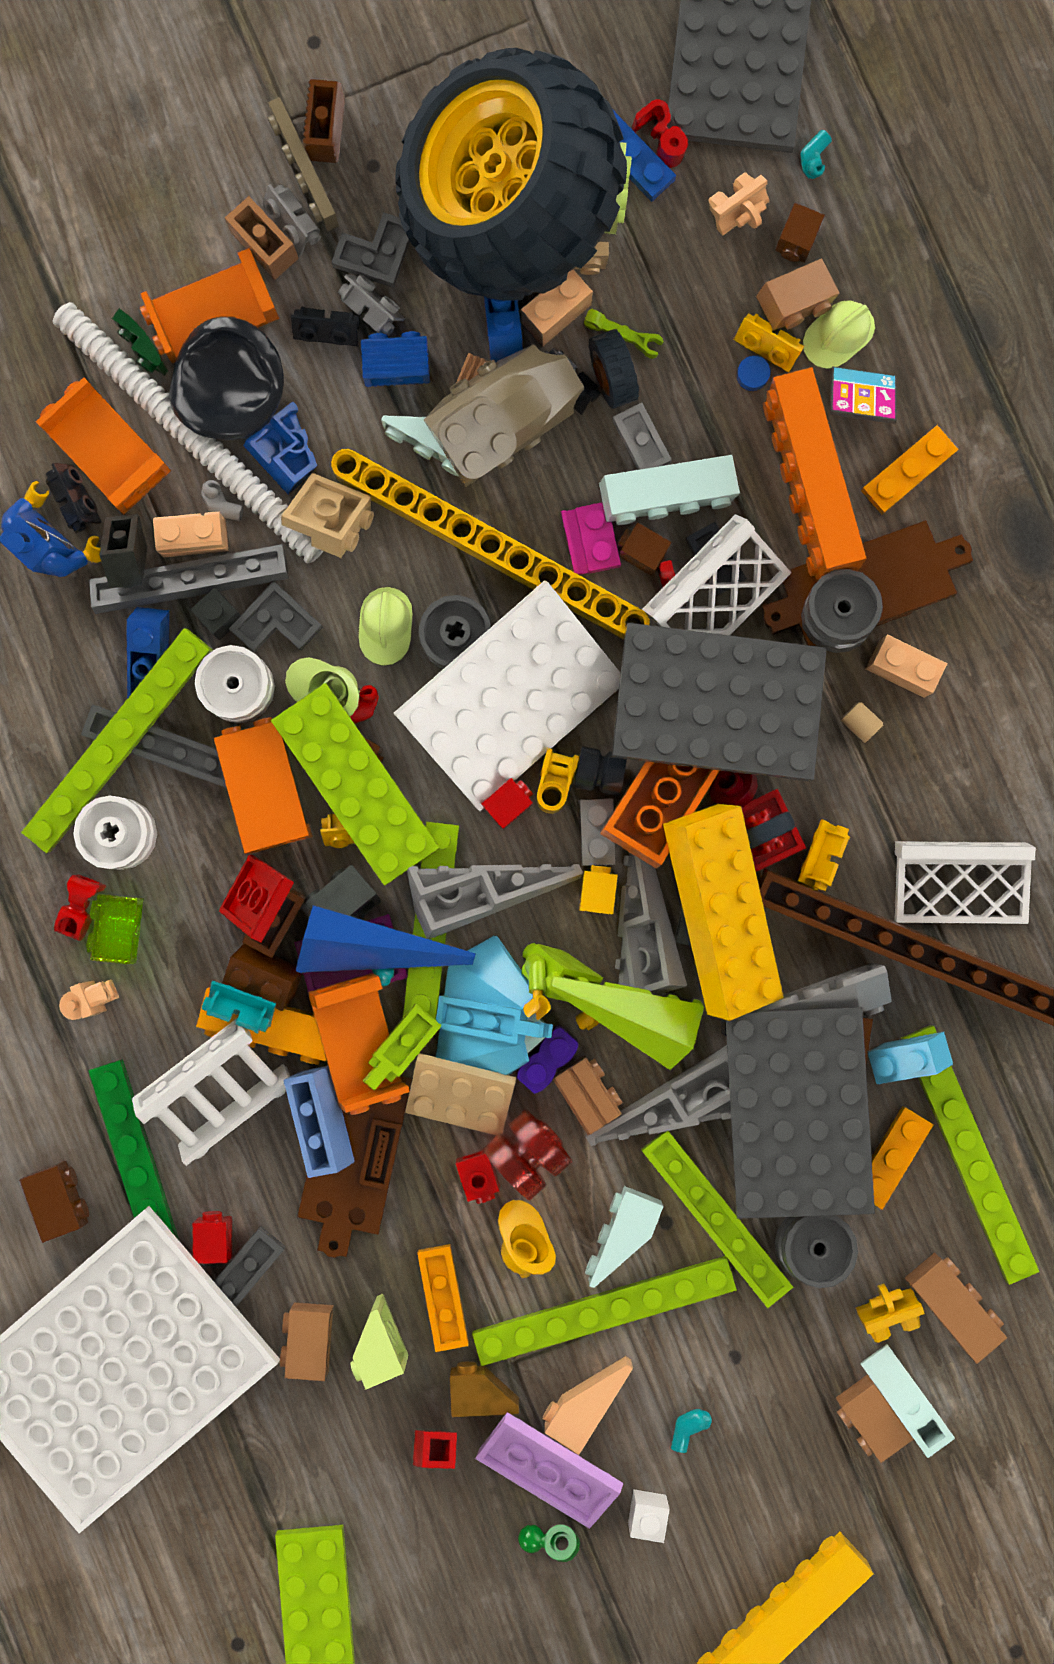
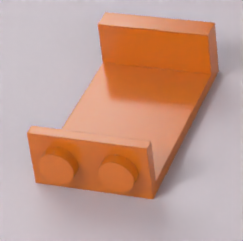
[140,248,279,363]
[36,377,171,515]
[214,717,313,854]
[308,973,410,1115]

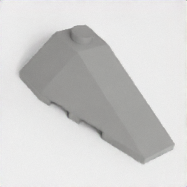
[752,963,892,1016]

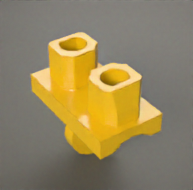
[856,1283,925,1343]

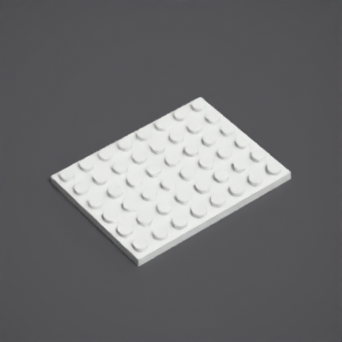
[0,1206,280,1533]

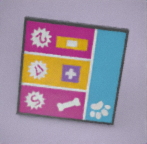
[830,366,897,424]

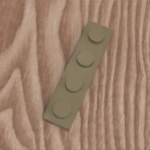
[267,97,339,232]

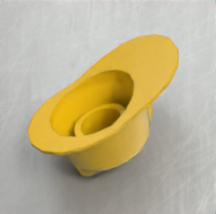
[498,1200,556,1278]

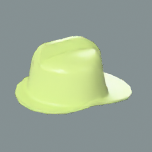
[803,301,875,369]
[359,587,413,665]
[285,657,360,716]

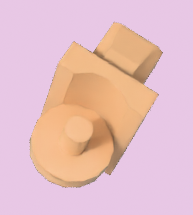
[709,173,769,235]
[59,980,119,1020]

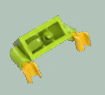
[522,943,603,1030]

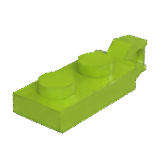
[363,1004,442,1090]

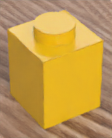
[579,865,618,914]

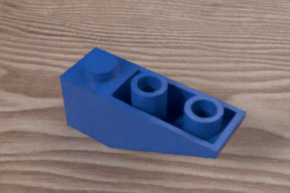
[484,297,523,363]
[127,607,169,699]

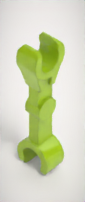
[584,309,664,359]

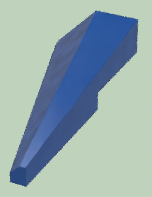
[296,905,476,973]

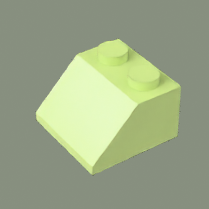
[350,1294,408,1389]

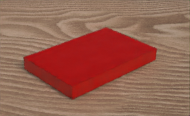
[219,854,294,943]

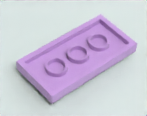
[475,1412,623,1529]

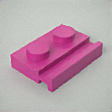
[561,502,621,575]

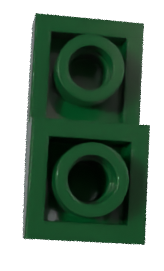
[111,308,168,376]

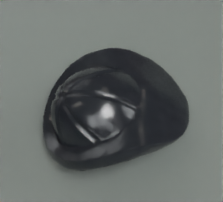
[169,316,284,440]

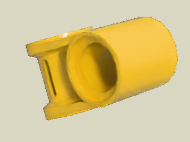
[536,748,579,814]

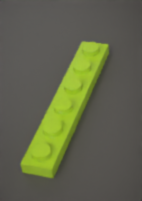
[403,822,460,1020]
[641,1131,794,1308]

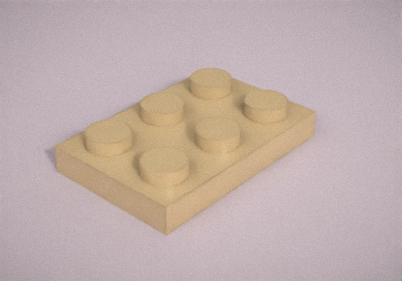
[405,1053,516,1137]

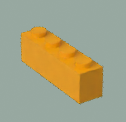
[196,987,326,1065]

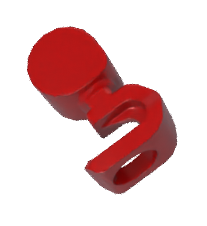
[631,99,688,168]
[54,874,106,941]

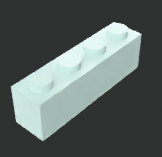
[599,455,740,525]

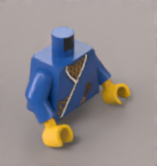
[0,481,101,577]

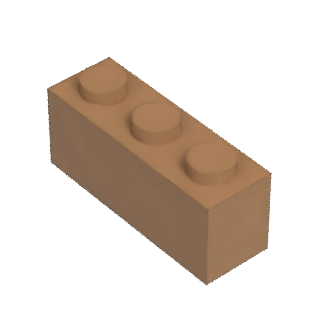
[905,1253,1007,1364]

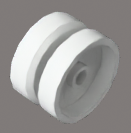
[195,645,275,723]
[73,795,157,870]

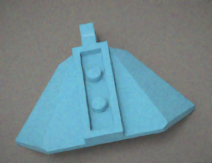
[436,936,553,1075]

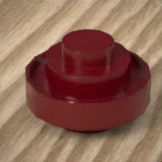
[709,771,758,808]

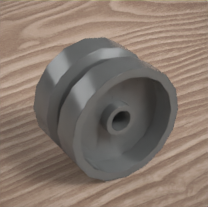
[801,569,883,653]
[419,595,491,670]
[774,1215,858,1288]

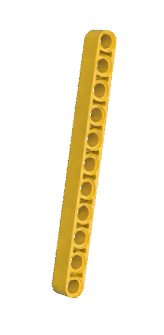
[331,449,650,640]

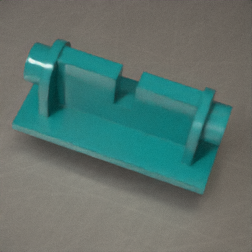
[202,980,276,1033]

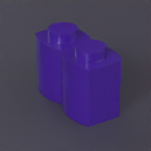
[517,1025,579,1094]

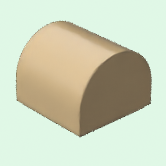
[840,702,883,743]

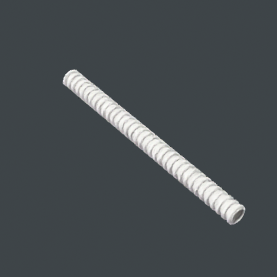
[53,302,324,563]

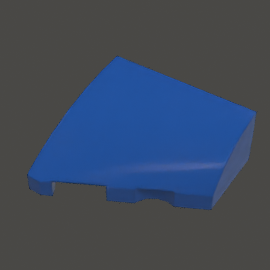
[243,402,317,494]

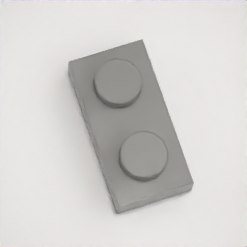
[612,402,672,470]
[580,799,615,866]

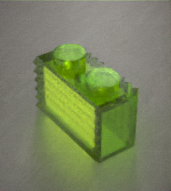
[86,894,144,964]

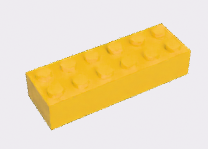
[663,804,784,1021]

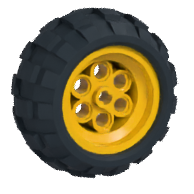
[395,48,627,301]

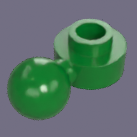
[518,1524,580,1562]

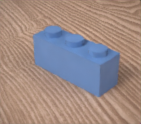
[283,1066,355,1178]

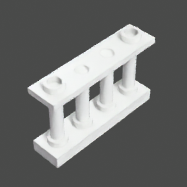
[132,1018,290,1166]

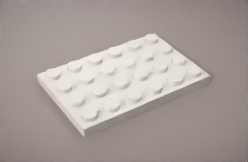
[394,580,621,811]

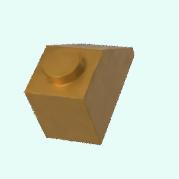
[450,1361,519,1417]

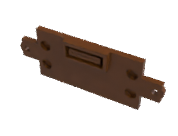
[762,520,973,646]
[298,1075,413,1258]

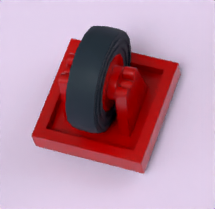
[742,789,806,872]

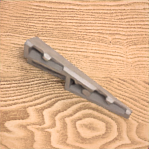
[615,852,687,995]
[407,864,584,939]
[585,1045,731,1146]

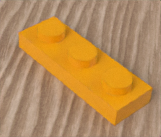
[861,425,959,515]
[872,1106,934,1210]
[417,1244,469,1352]

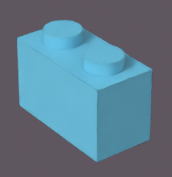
[868,1032,953,1084]

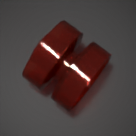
[483,1109,573,1201]

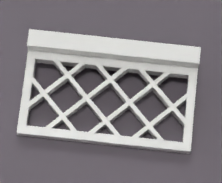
[642,514,791,636]
[895,841,1036,924]

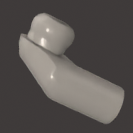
[201,480,243,522]

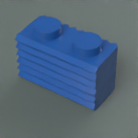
[361,331,430,387]

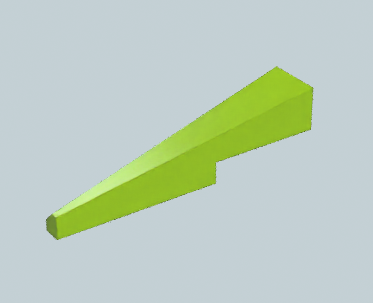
[545,972,704,1070]

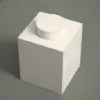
[628,1489,669,1543]

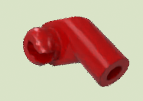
[350,685,379,724]

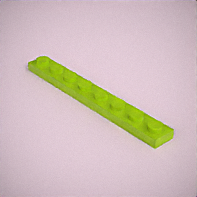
[21,628,213,853]
[901,1025,1040,1285]
[472,1256,737,1366]

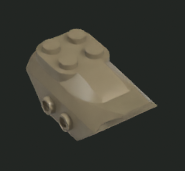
[424,345,584,487]

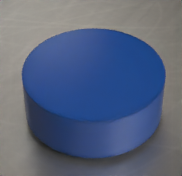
[736,356,770,391]

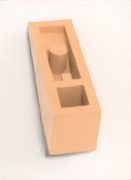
[542,1356,633,1455]

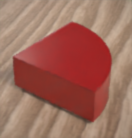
[657,560,675,588]

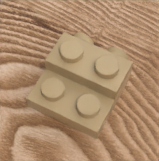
[281,473,374,558]

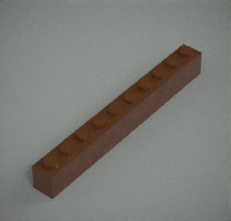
[758,868,1054,1026]

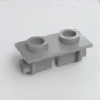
[262,184,321,256]
[338,274,405,336]

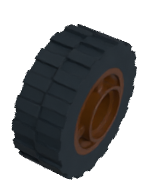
[588,329,639,409]

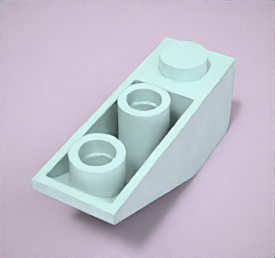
[381,415,458,476]
[585,1186,663,1288]
[860,1344,955,1458]

